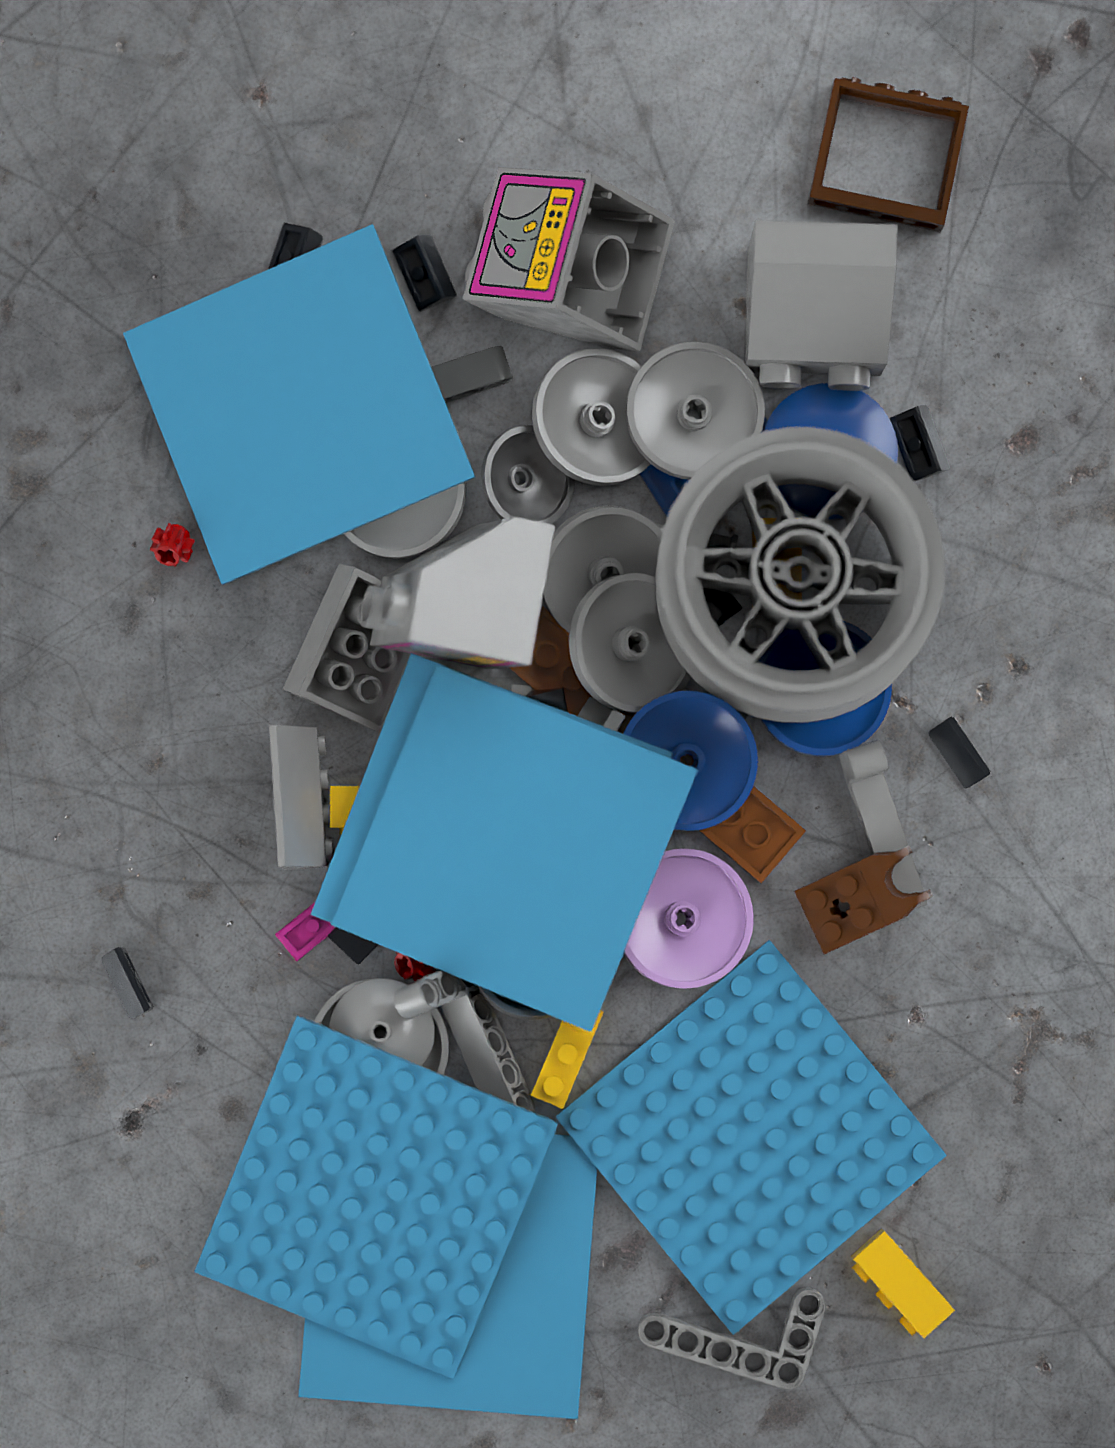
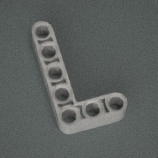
[839,740,927,909]
[394,971,535,1113]
[638,1287,825,1390]

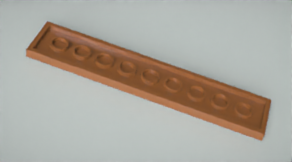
[508,606,806,884]

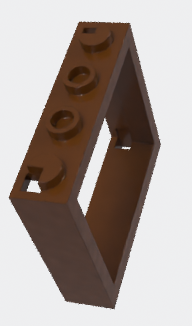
[807,77,969,233]

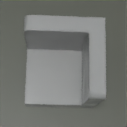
[578,697,625,731]

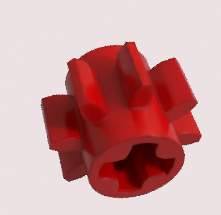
[150,523,195,567]
[394,951,436,982]

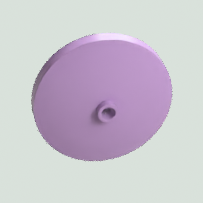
[623,849,753,988]

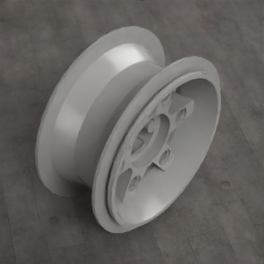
[656,427,945,723]

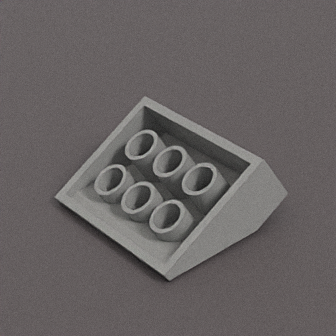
[283,564,420,733]
[269,725,334,870]

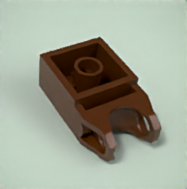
[794,846,933,954]

